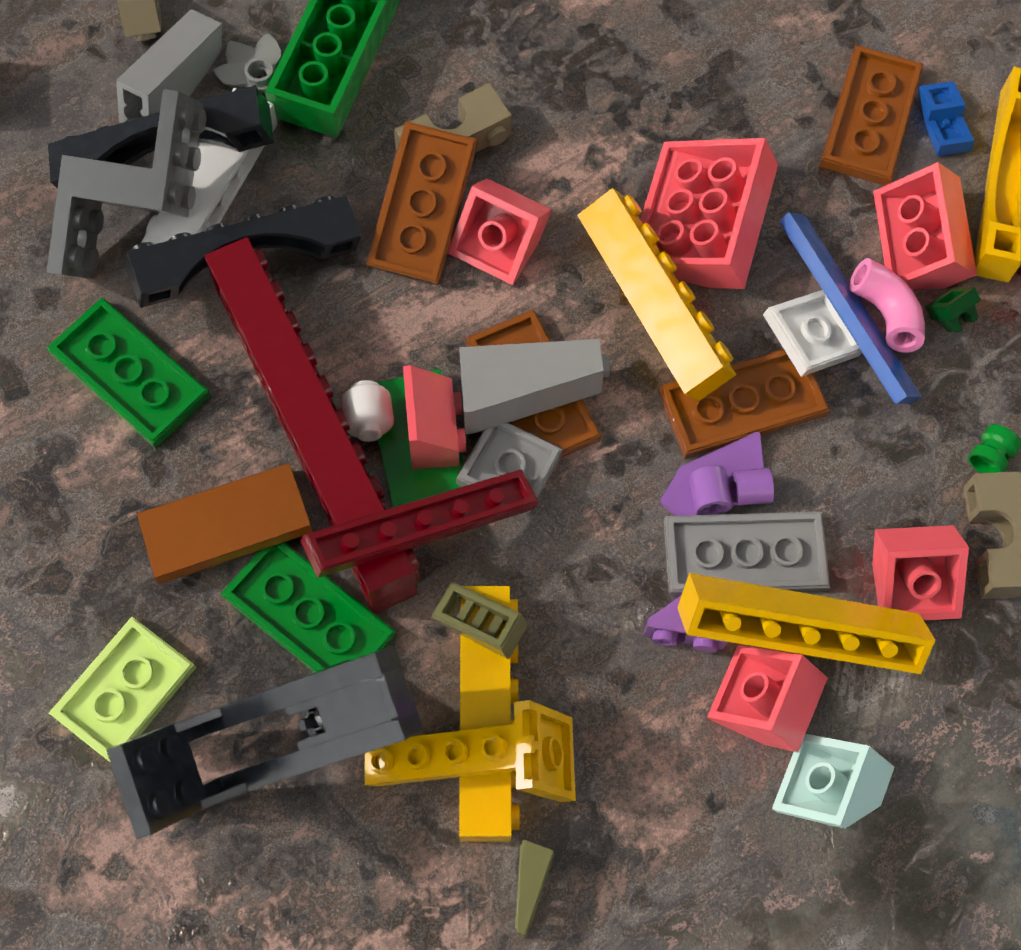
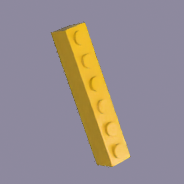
[577,188,736,401]
[677,573,936,674]
[459,586,520,842]

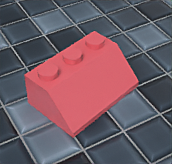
[873,162,977,290]

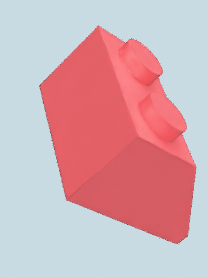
[448,178,552,285]
[403,365,466,470]
[872,525,969,620]
[707,645,828,752]

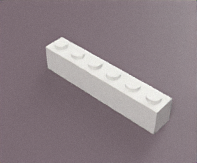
[141,88,278,244]

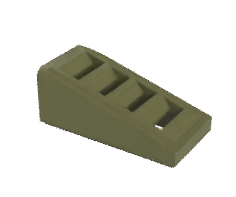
[431,581,528,659]
[515,840,555,939]

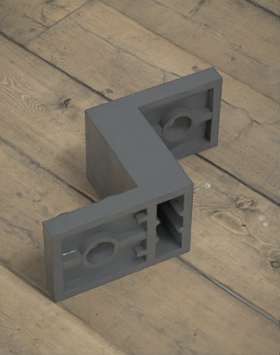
[47,89,206,279]

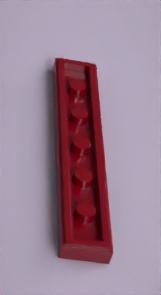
[301,469,539,578]

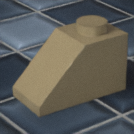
[117,0,163,41]

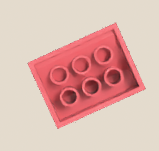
[640,138,779,289]

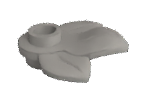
[214,34,282,93]

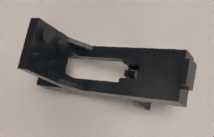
[106,645,424,840]

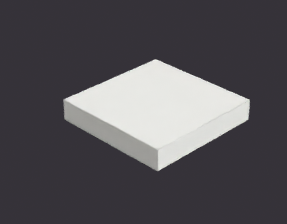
[763,290,862,377]

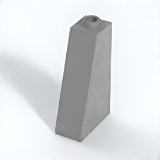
[116,9,222,123]
[459,339,610,434]

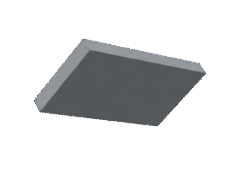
[663,512,830,596]

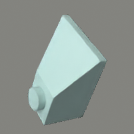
[772,734,895,829]

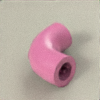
[849,258,925,353]

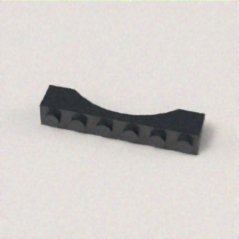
[48,85,274,189]
[125,195,362,308]

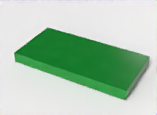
[46,297,211,449]
[377,369,464,508]
[220,542,397,673]

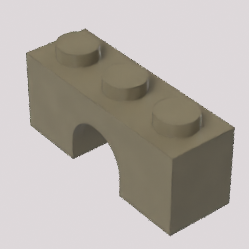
[394,83,511,153]
[963,472,1021,599]

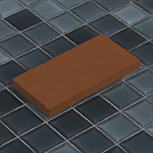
[819,45,924,186]
[366,121,478,285]
[466,309,601,458]
[658,349,830,459]
[137,463,313,585]

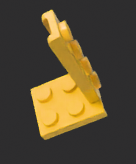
[365,700,576,802]

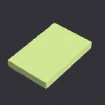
[49,617,196,763]

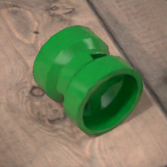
[968,424,1021,473]

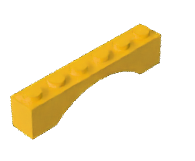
[974,66,1021,283]

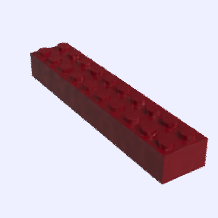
[204,237,421,615]

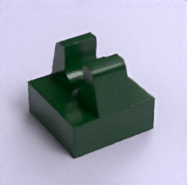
[925,287,981,333]

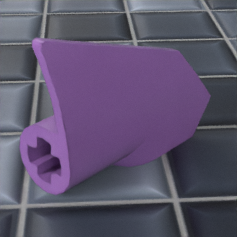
[659,432,774,516]

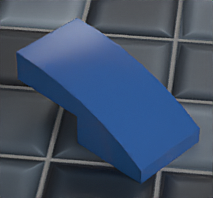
[918,81,975,156]

